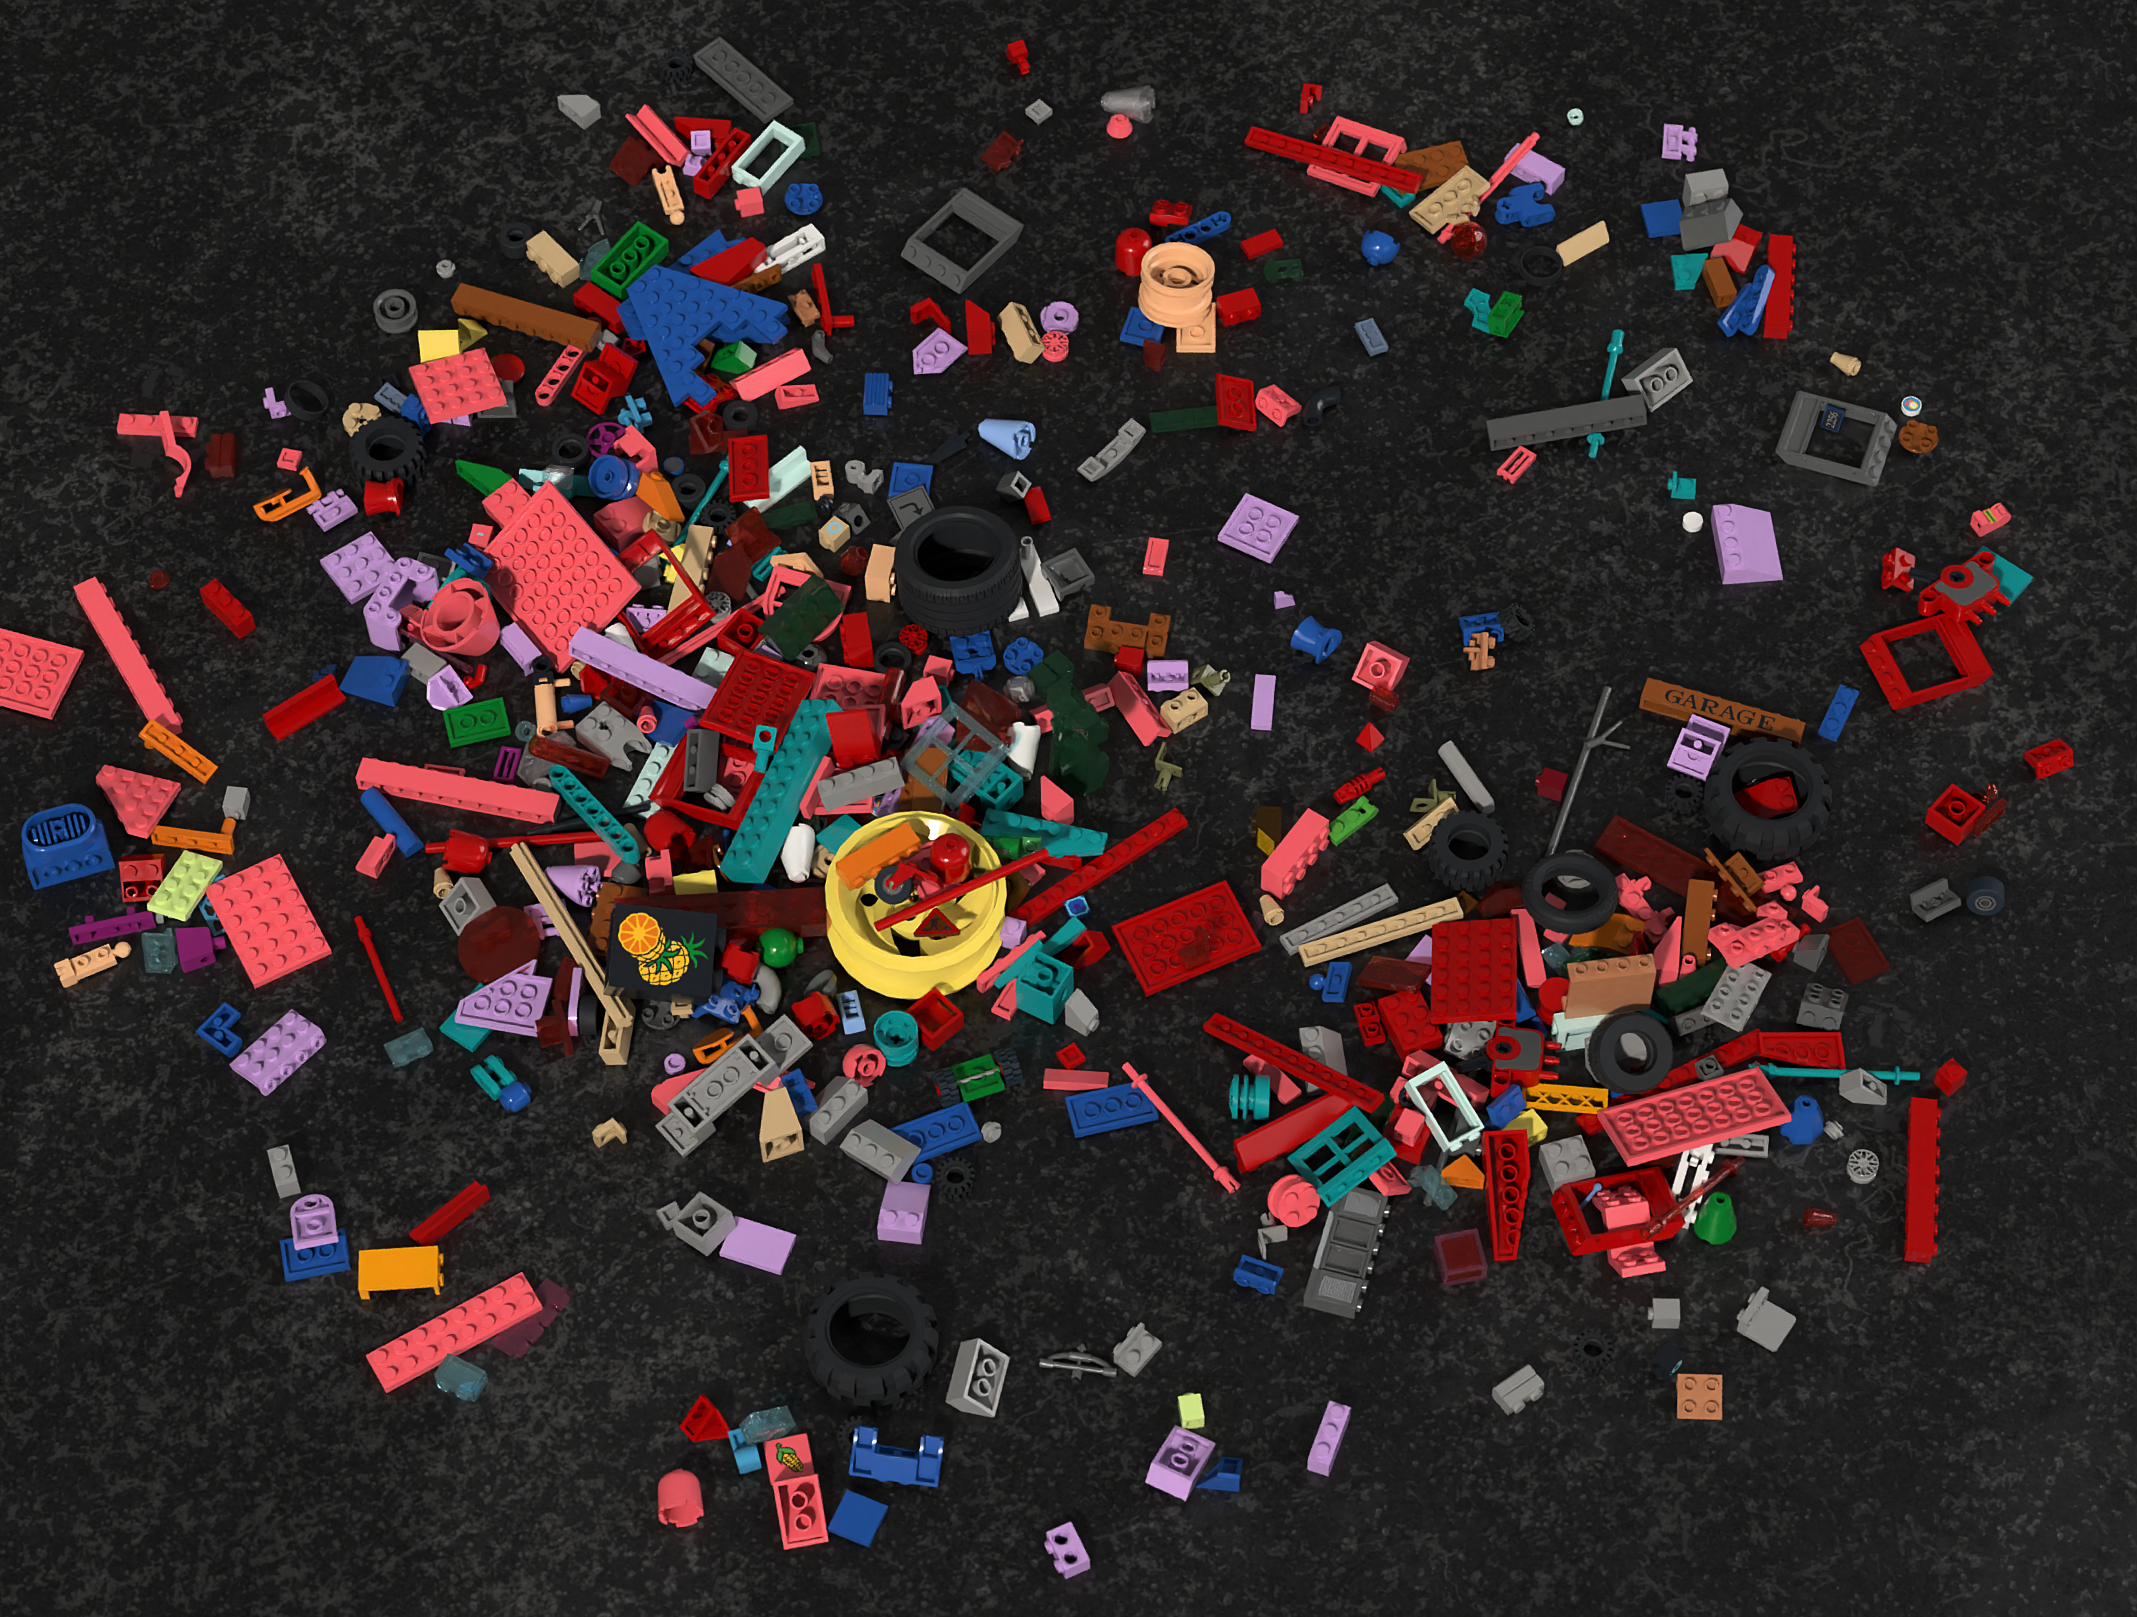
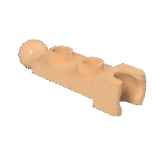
[652,165,685,225]
[54,941,131,988]

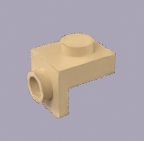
[592,1118,627,1148]

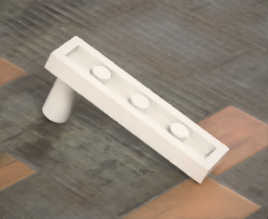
[1019,536,1059,617]

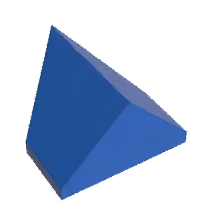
[1195,1456,1243,1492]

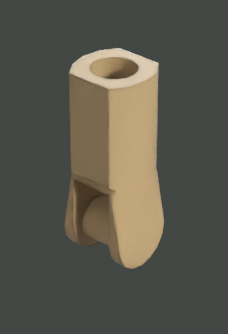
[623,823,652,859]

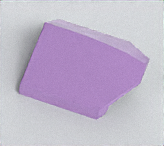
[427,664,473,711]

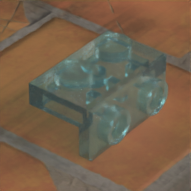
[141,928,178,974]

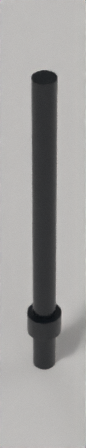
[526,803,649,836]

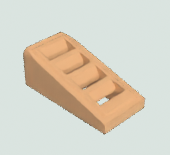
[810,461,834,501]

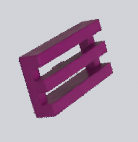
[492,746,522,784]

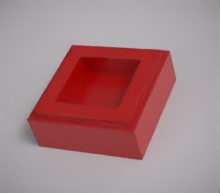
[1056,1042,1086,1070]

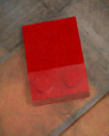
[826,708,881,768]
[1733,776,1799,820]

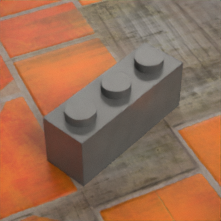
[683,729,719,793]

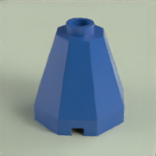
[1779,1095,1824,1144]

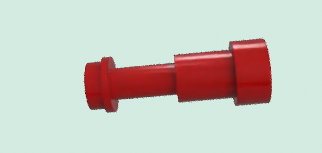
[1770,923,1811,962]

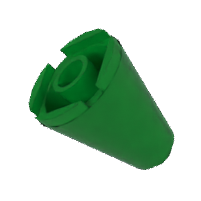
[1693,1192,1737,1245]

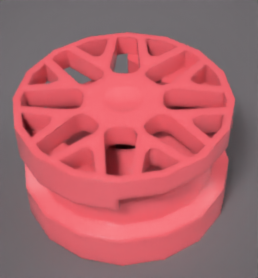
[1042,331,1069,362]

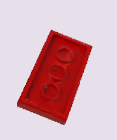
[728,434,770,503]

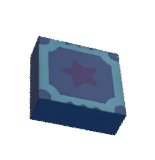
[1064,895,1091,920]

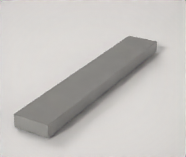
[1280,883,1398,956]

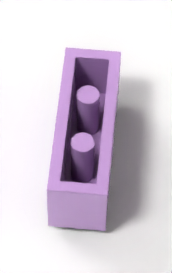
[1504,143,1565,195]
[1307,1401,1351,1476]

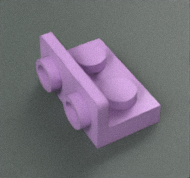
[626,604,667,633]

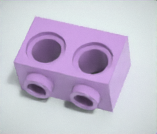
[1044,1522,1090,1579]

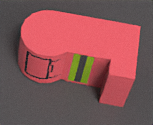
[1970,503,2011,537]

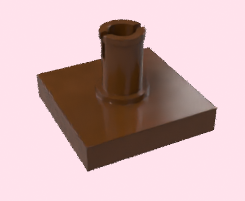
[1000,859,1031,917]

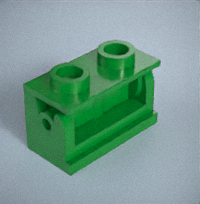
[1487,291,1524,338]

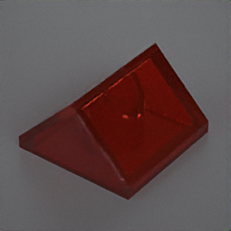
[682,835,715,874]

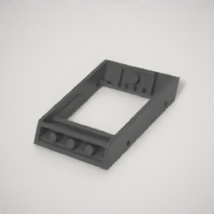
[900,188,1024,294]
[1775,391,1898,487]

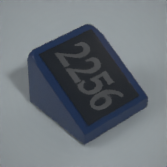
[1820,405,1845,433]

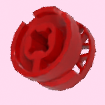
[899,624,928,657]

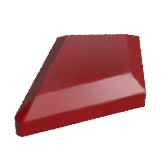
[622,338,646,359]

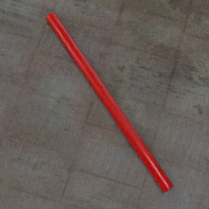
[425,831,602,853]
[874,848,1050,932]

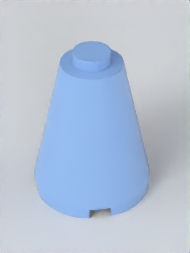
[978,419,1035,460]

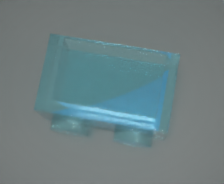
[434,1353,488,1402]

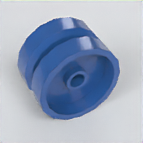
[588,455,639,501]

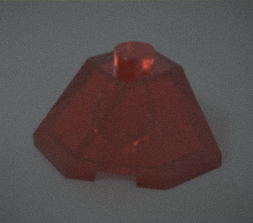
[1478,880,1525,920]

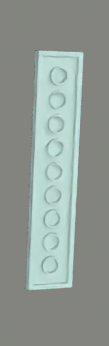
[622,647,735,820]

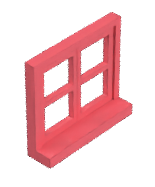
[1307,116,1407,197]

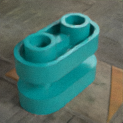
[470,1055,517,1101]

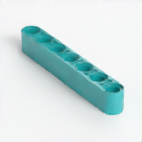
[549,764,641,865]

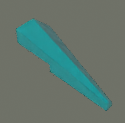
[993,916,1088,989]

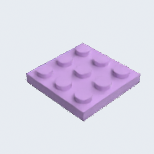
[1218,493,1299,564]
[320,531,395,604]

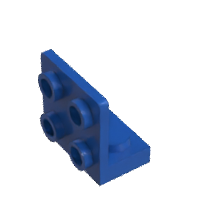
[690,977,747,1025]

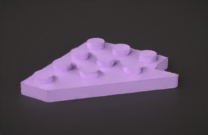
[454,959,553,1037]

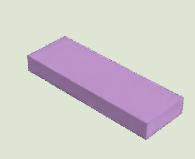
[1251,674,1276,731]

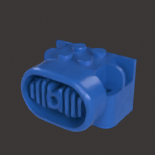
[21,803,115,890]

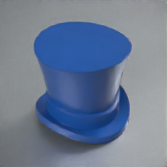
[1291,616,1342,664]

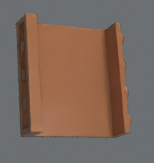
[1561,954,1656,1019]

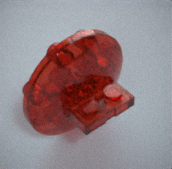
[457,906,541,985]

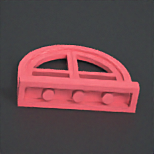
[763,565,852,645]

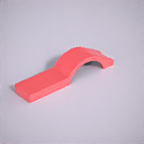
[158,411,191,497]

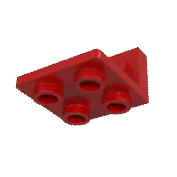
[683,373,738,421]

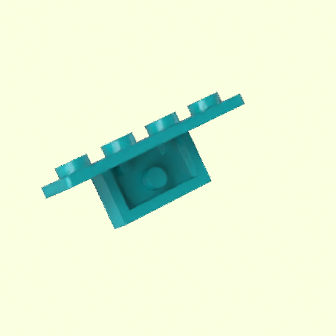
[518,468,596,500]

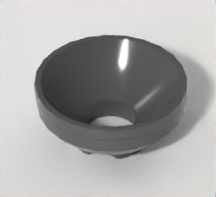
[791,643,828,673]
[804,969,837,1000]

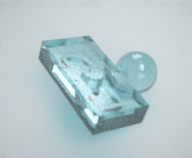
[1541,942,1587,981]

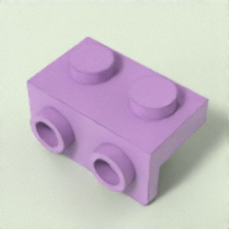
[1147,660,1188,692]

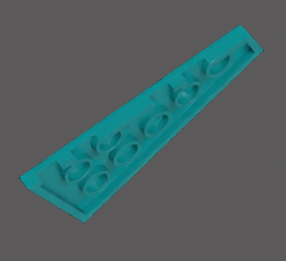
[979,808,1108,861]

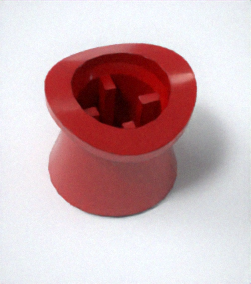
[364,477,404,516]
[1536,977,1570,1027]

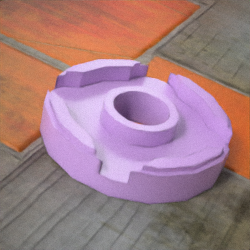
[1040,302,1079,336]

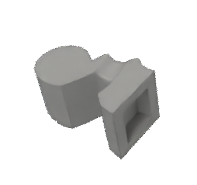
[845,460,884,495]

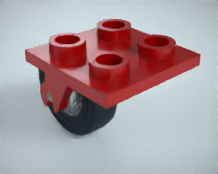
[874,861,944,905]

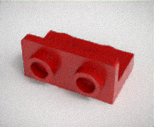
[2024,738,2074,780]

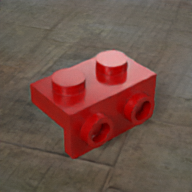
[1881,547,1915,592]

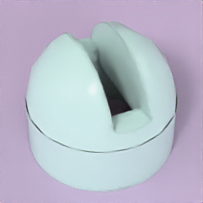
[1567,109,1583,125]

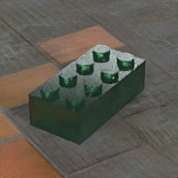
[757,574,846,663]

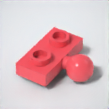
[1758,861,1803,901]

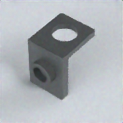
[832,502,870,534]

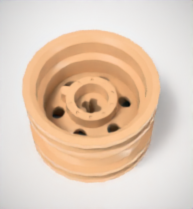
[1138,242,1215,328]

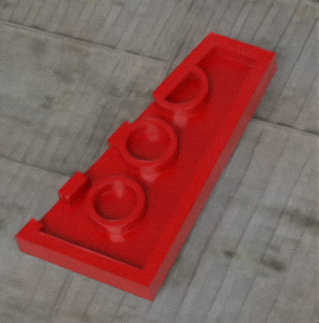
[1756,1032,1846,1070]

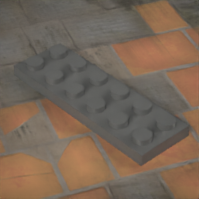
[692,37,793,124]

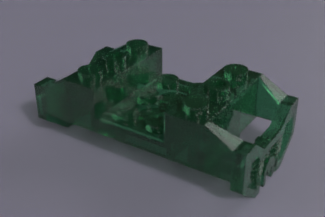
[1047,677,1110,796]

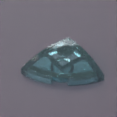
[579,239,611,280]

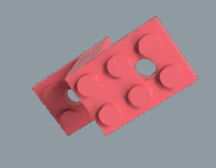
[1592,1186,1666,1278]

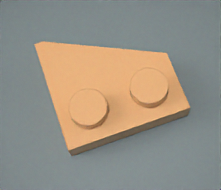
[770,552,824,579]

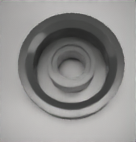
[373,289,418,333]

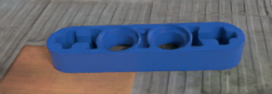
[1165,211,1231,245]
[1739,265,1775,336]

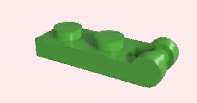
[1328,796,1379,846]

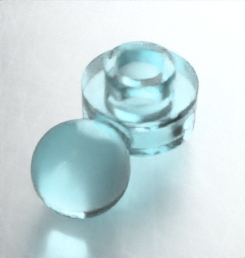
[515,721,542,757]

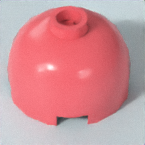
[842,1044,886,1087]

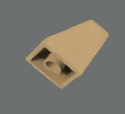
[759,1087,804,1163]

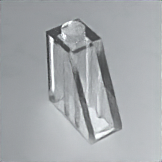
[517,730,576,786]

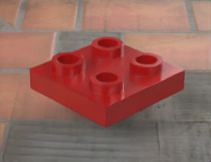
[1149,200,1193,227]

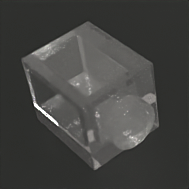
[542,464,574,490]

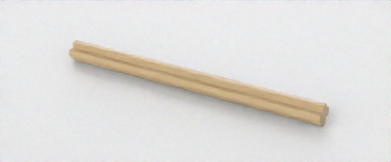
[510,842,633,1029]

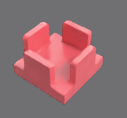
[614,424,659,478]
[645,849,676,907]

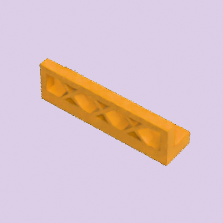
[1521,1083,1608,1114]

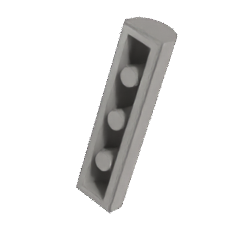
[1438,740,1495,814]
[1711,1134,1769,1158]

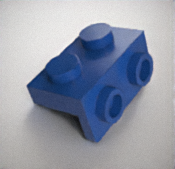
[1484,1084,1527,1130]
[1234,1255,1284,1295]

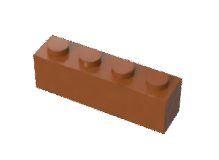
[1680,879,1718,967]

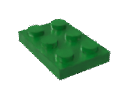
[443,697,511,748]

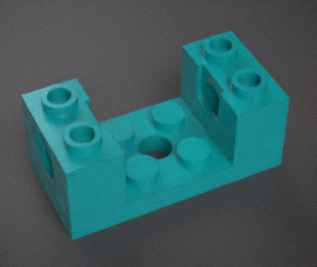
[945,733,1024,814]

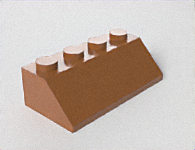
[899,747,950,815]

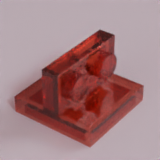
[535,998,574,1057]

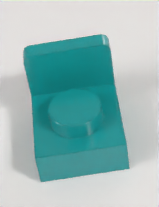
[1668,471,1696,500]

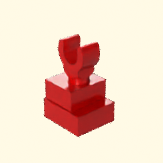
[1007,39,1030,75]

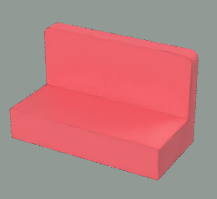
[356,833,397,879]

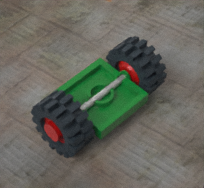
[932,1046,1023,1108]

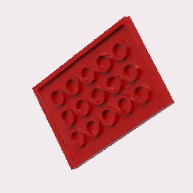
[699,648,817,753]
[1112,880,1261,997]
[1431,918,1517,1024]

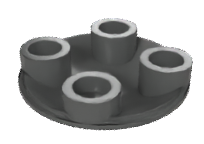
[640,1000,681,1030]

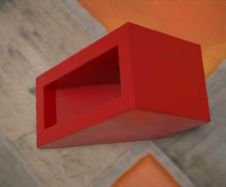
[1060,930,1111,972]

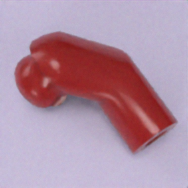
[463,665,487,689]

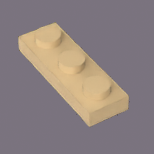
[1403,797,1460,850]

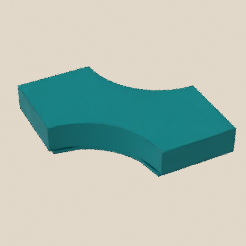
[1464,288,1491,334]

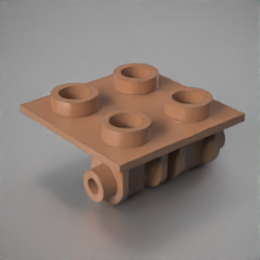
[1676,1374,1722,1420]

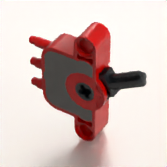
[1908,551,2011,625]
[1455,1019,1561,1099]

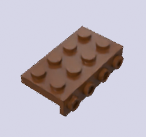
[1392,141,1470,195]
[587,882,649,960]

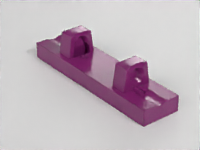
[69,906,157,945]

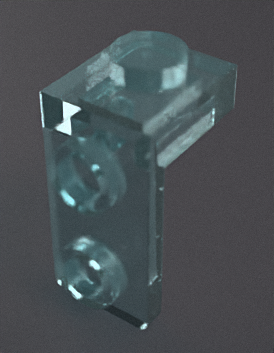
[1406,1164,1458,1210]

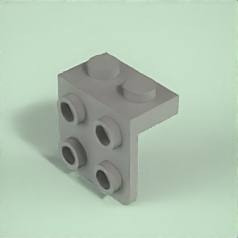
[1737,1286,1796,1352]

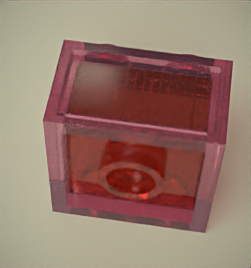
[1433,1228,1488,1286]

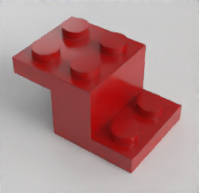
[571,342,639,415]

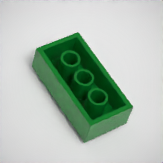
[591,221,669,303]

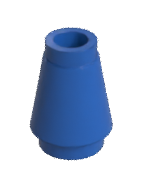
[561,694,592,714]

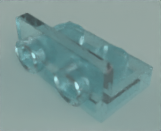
[384,1027,434,1068]

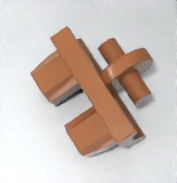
[787,289,820,326]
[1463,632,1495,671]

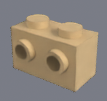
[1160,687,1208,734]

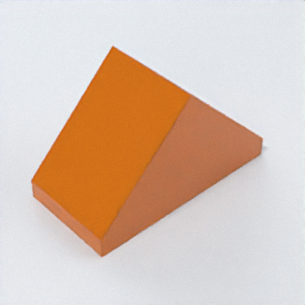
[1440,1154,1485,1189]

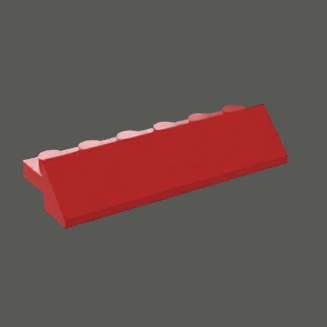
[1233,1093,1355,1174]

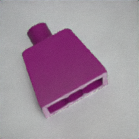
[175,927,226,973]

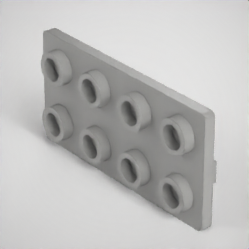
[1701,963,1772,1032]
[1442,1020,1497,1069]

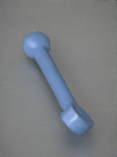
[1580,1183,1602,1210]

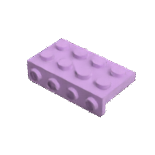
[230,1009,326,1096]

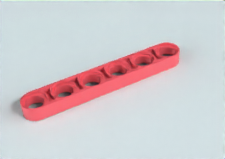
[535,317,602,406]

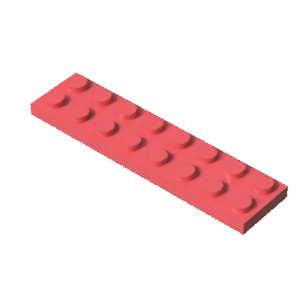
[366,1272,543,1393]

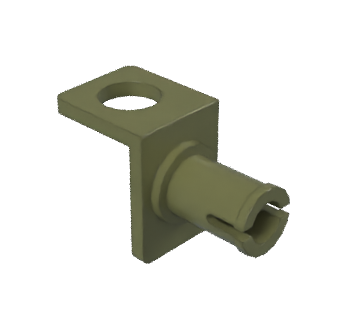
[1188,664,1230,696]
[1154,742,1183,791]
[1410,779,1456,813]

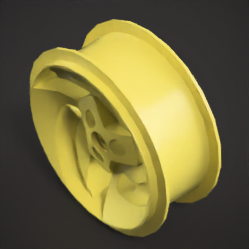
[825,811,1007,1000]

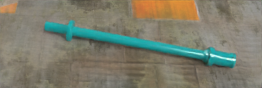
[1587,330,1625,458]
[660,455,729,571]
[1748,1063,1920,1085]

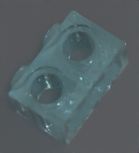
[739,1406,795,1445]

